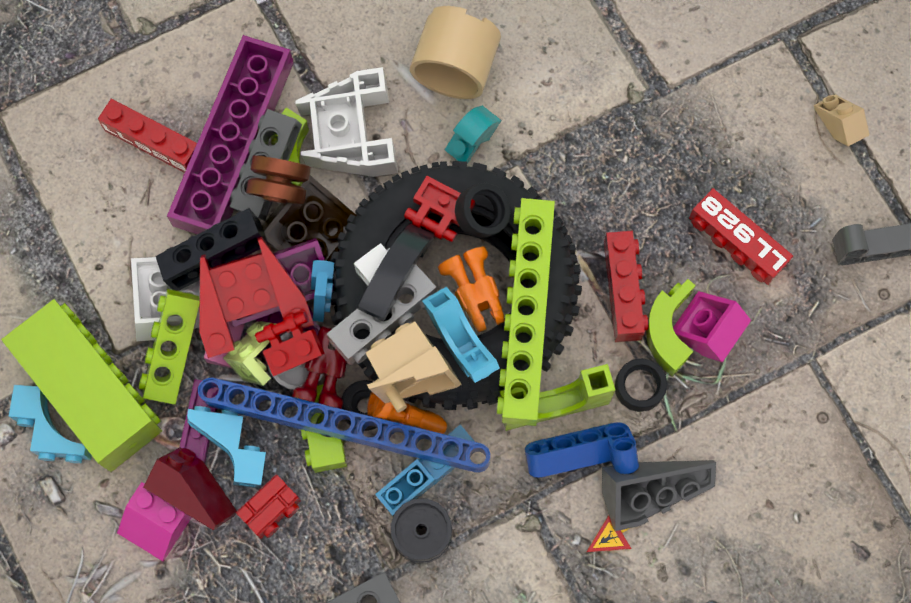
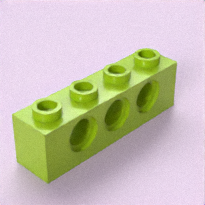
[139,289,200,404]

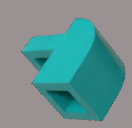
[444,105,502,164]

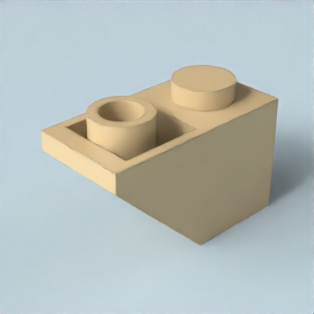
[814,94,870,146]

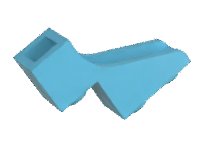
[187,406,266,488]

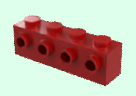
[604,231,648,342]

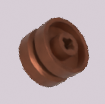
[246,155,311,204]

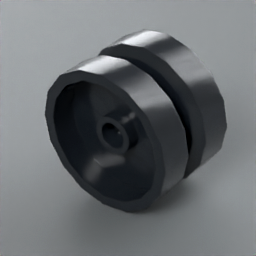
[391,498,452,564]

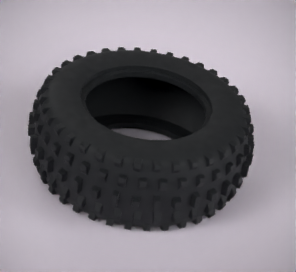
[330,161,582,410]

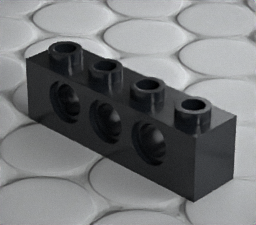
[155,208,269,291]

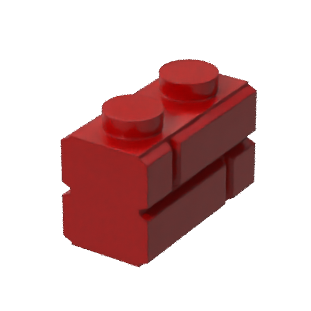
[236,474,301,539]

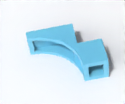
[9,385,92,463]

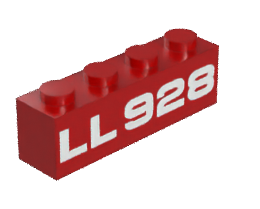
[98,98,197,173]
[689,188,793,285]

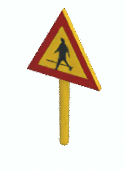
[586,515,632,552]

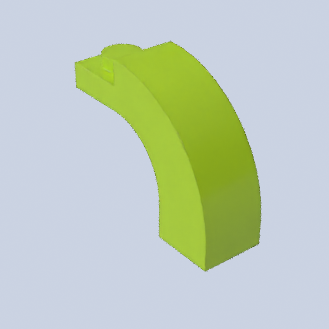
[646,279,696,376]

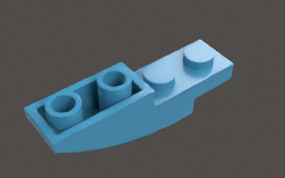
[375,424,475,516]

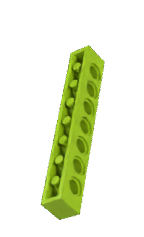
[497,198,555,426]

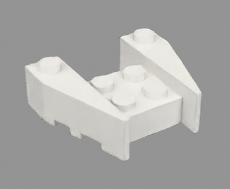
[295,67,398,177]

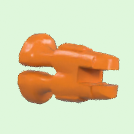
[438,246,505,332]
[367,392,447,434]

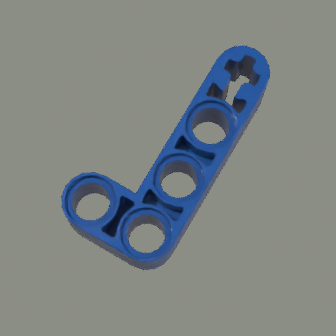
[525,422,639,478]

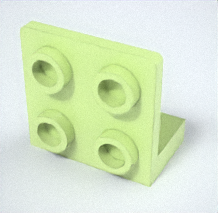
[223,321,276,386]

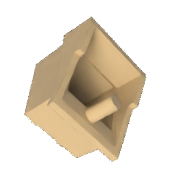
[365,321,462,412]

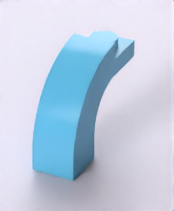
[422,287,500,383]

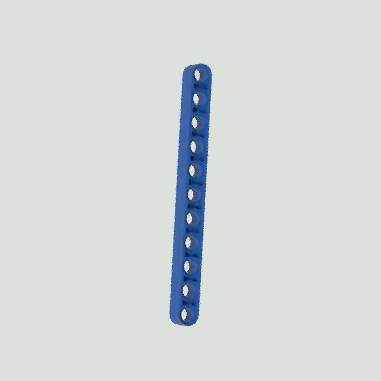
[198,378,490,473]

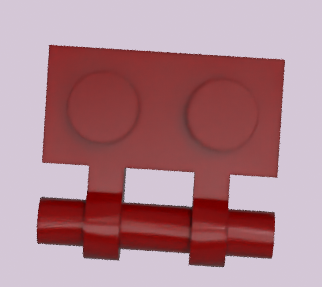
[404,176,475,243]
[255,312,325,376]

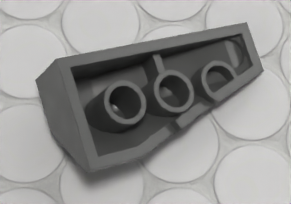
[602,460,716,531]

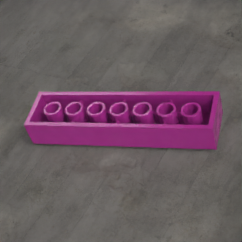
[167,35,294,234]

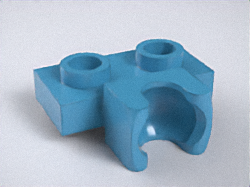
[311,260,334,322]

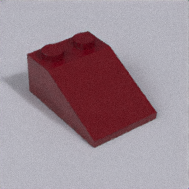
[143,447,237,530]

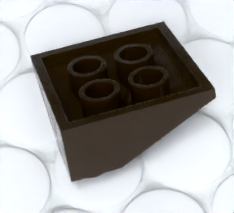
[262,175,357,268]

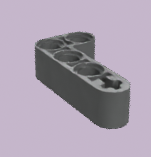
[832,223,911,266]

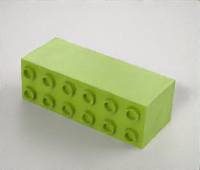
[1,299,162,472]

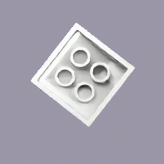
[131,257,200,341]

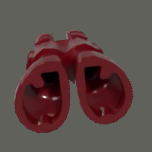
[292,326,347,409]

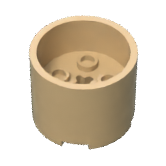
[410,6,501,99]

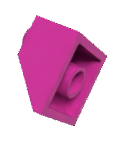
[673,291,751,362]
[117,482,192,562]

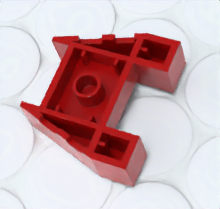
[199,237,314,358]

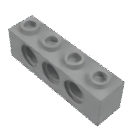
[327,265,437,366]

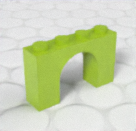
[500,364,615,431]

